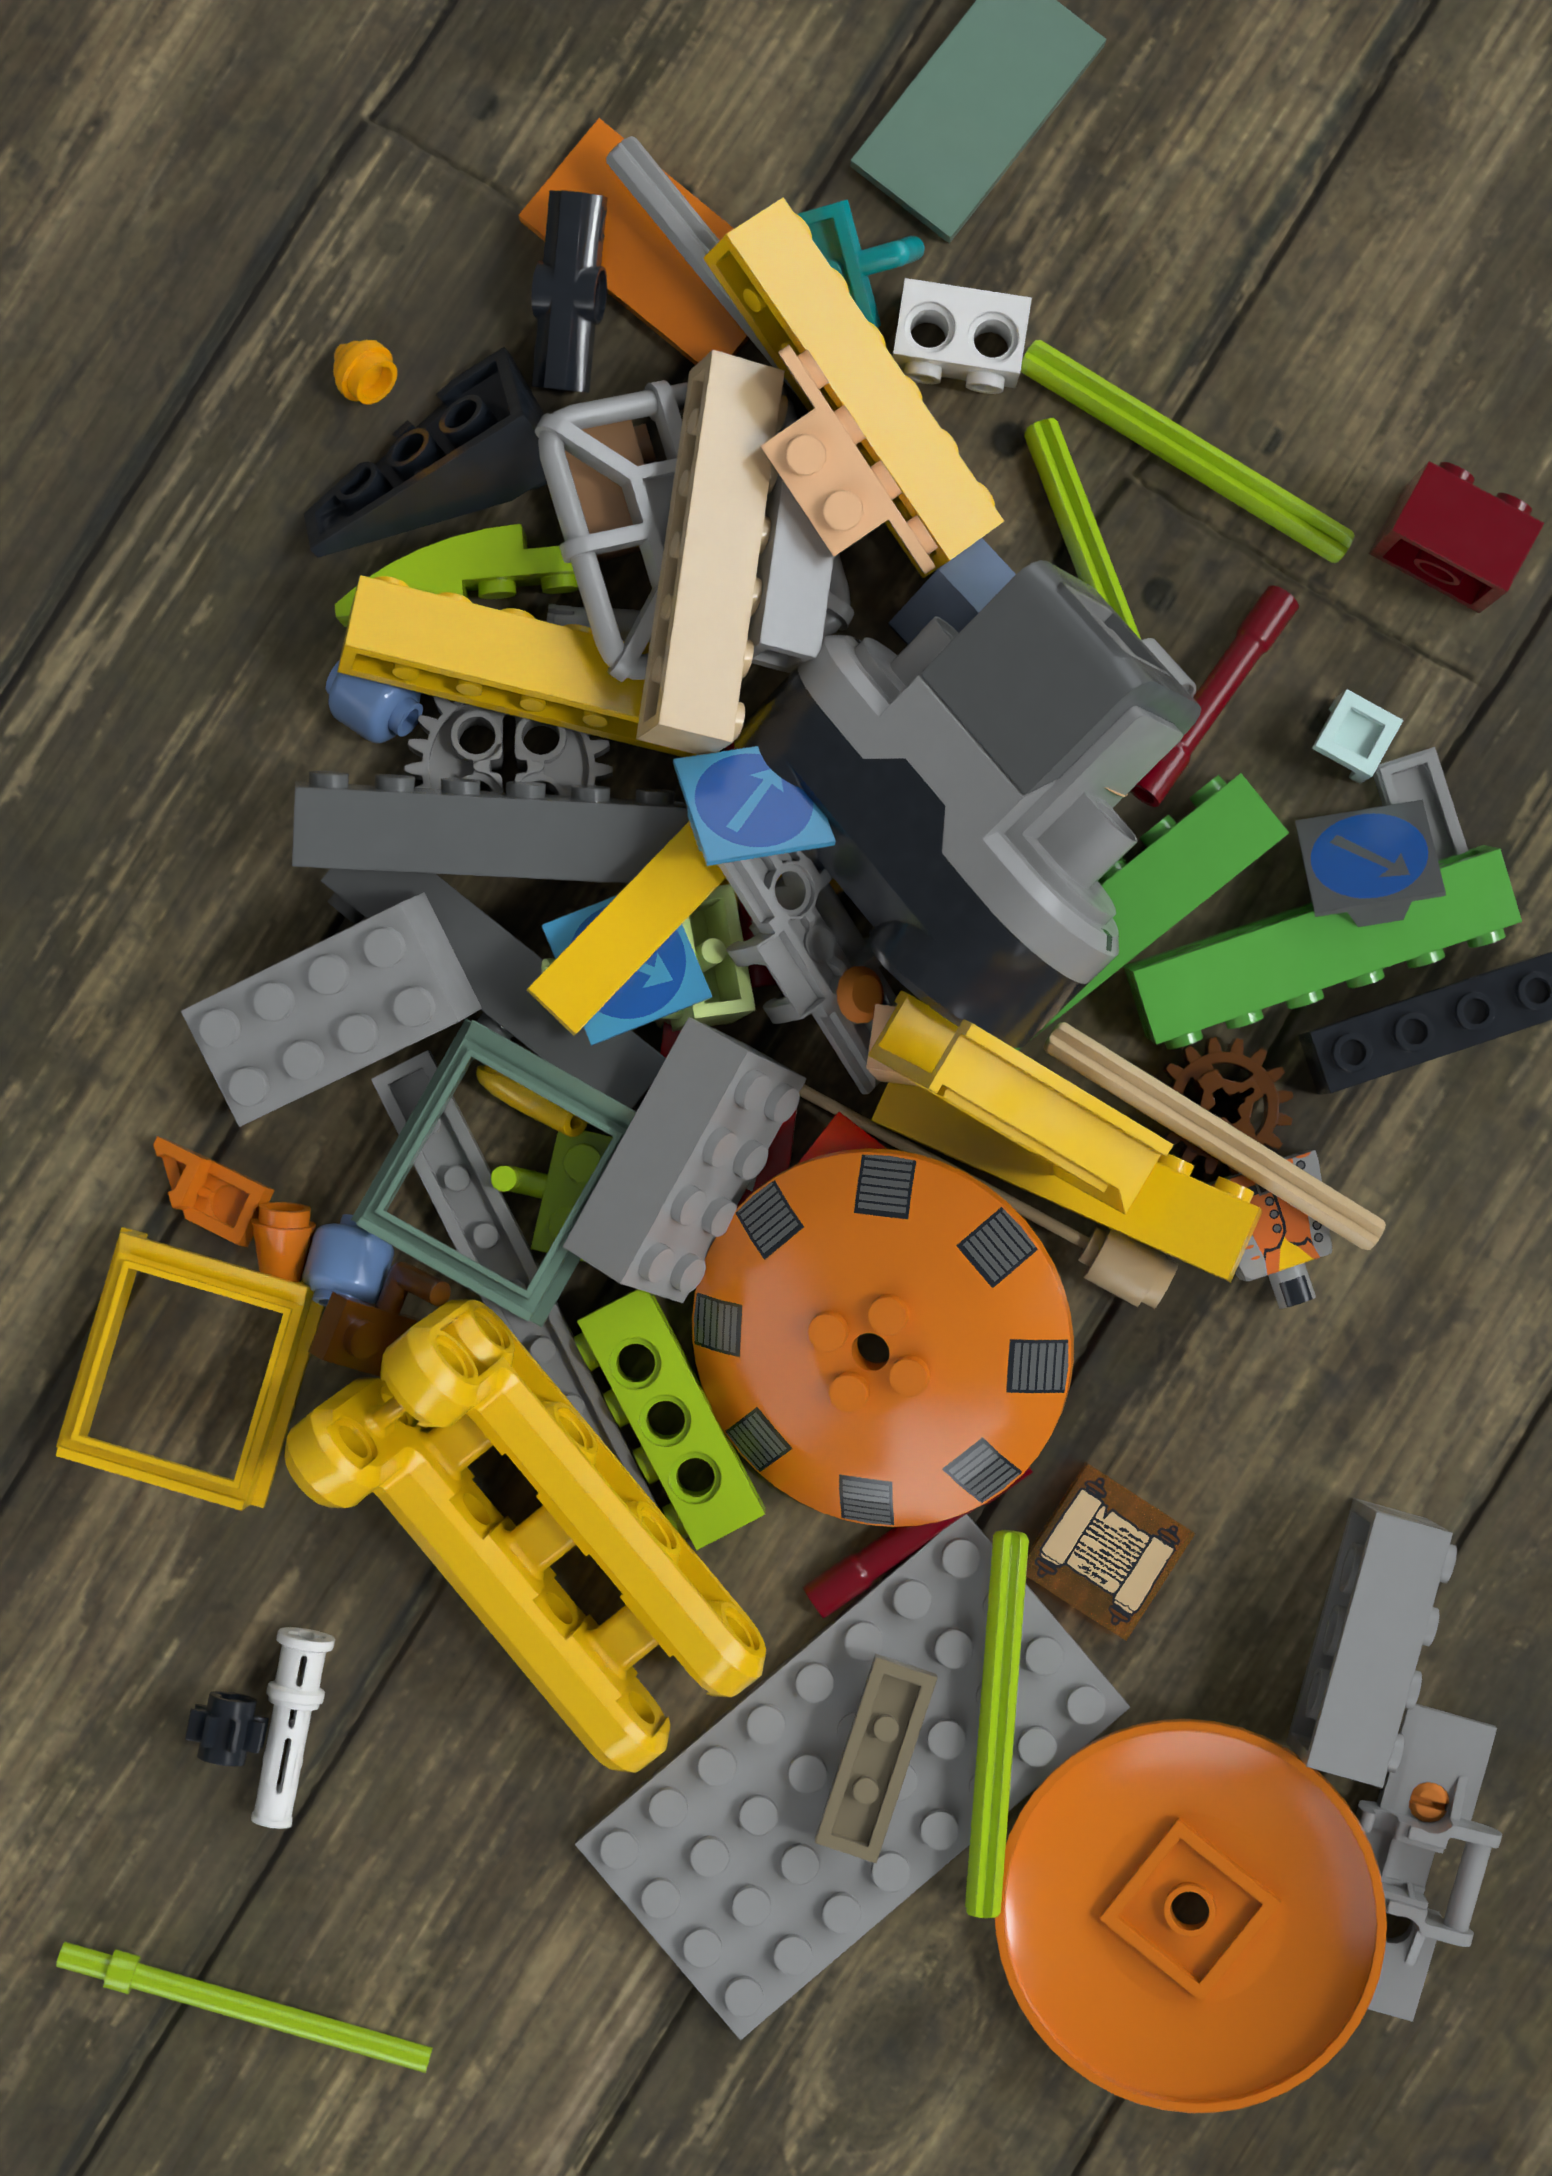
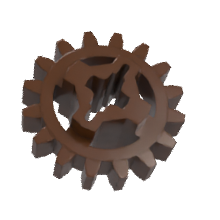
[1153,1037,1293,1175]

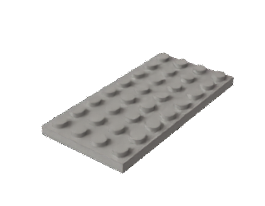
[575,1514,1130,2040]

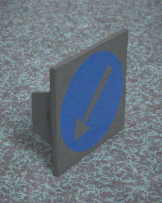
[1295,799,1446,927]

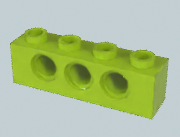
[573,1289,766,1551]

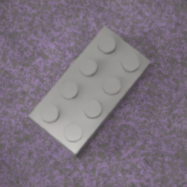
[181,892,482,1127]
[563,1017,807,1303]
[1286,1498,1457,1788]

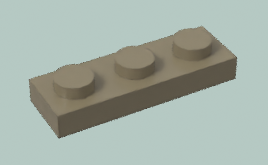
[814,1653,938,1863]

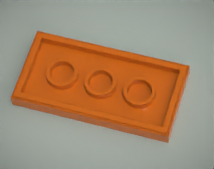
[518,118,750,365]

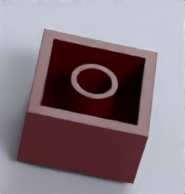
[1368,461,1544,613]

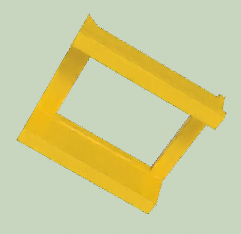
[868,991,1174,1215]
[56,1227,325,1511]

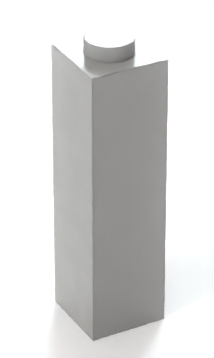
[747,420,834,673]

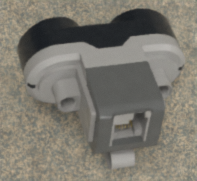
[734,560,1201,1048]

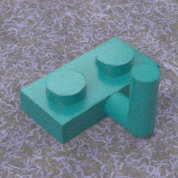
[797,199,925,327]

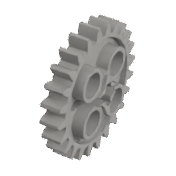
[405,696,613,796]

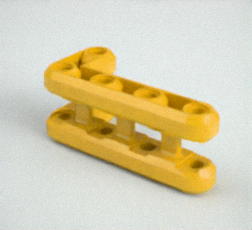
[285,1299,766,1773]

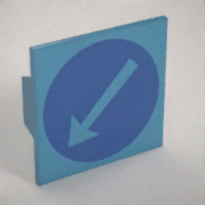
[673,746,836,866]
[542,895,713,1046]

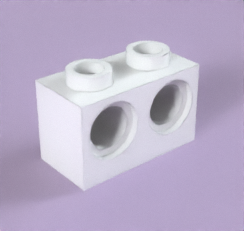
[893,278,1032,394]

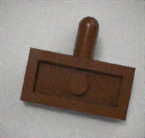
[308,1261,451,1377]

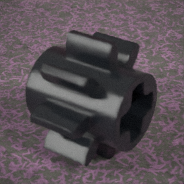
[185,1691,269,1767]

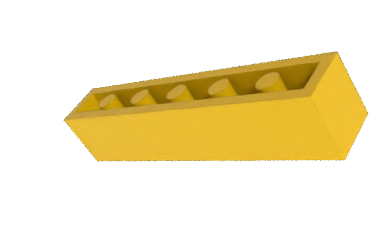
[703,197,1004,578]
[337,575,720,757]
[871,1082,1262,1282]

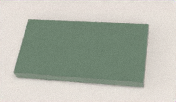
[850,0,1107,244]

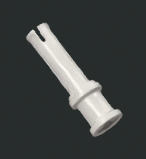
[251,1627,335,1829]

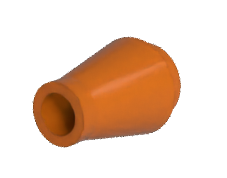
[252,1202,316,1283]

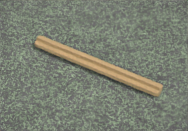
[1044,1022,1386,1250]

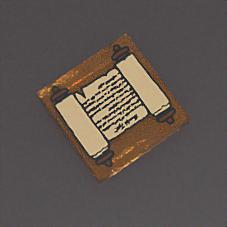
[1026,1462,1195,1641]

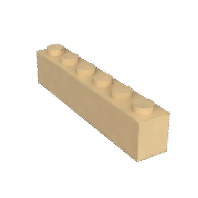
[636,350,788,755]

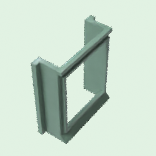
[351,1019,636,1327]

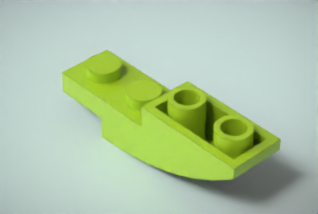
[335,524,579,627]

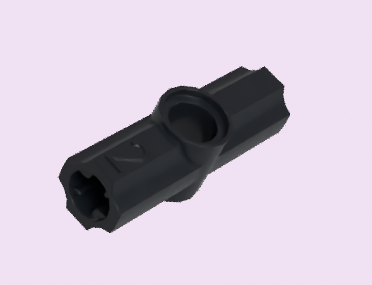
[531,190,608,393]

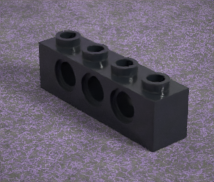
[1298,952,1552,1095]

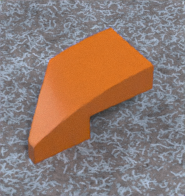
[153,1136,275,1247]

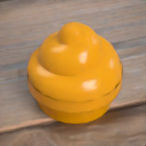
[333,340,397,405]

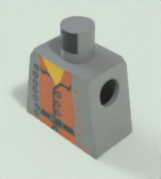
[1206,1150,1332,1309]

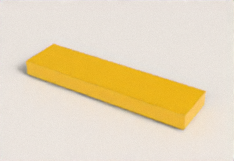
[527,821,726,1036]

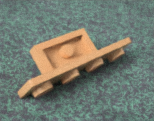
[761,345,938,574]

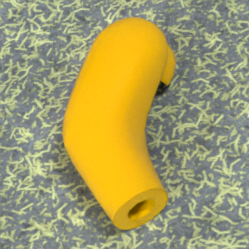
[476,1065,588,1137]

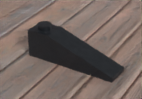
[304,347,547,558]

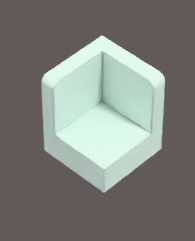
[1312,689,1403,784]

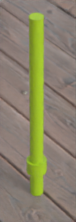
[56,1942,433,2073]

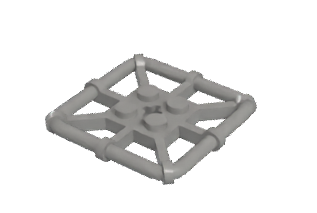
[535,380,854,682]

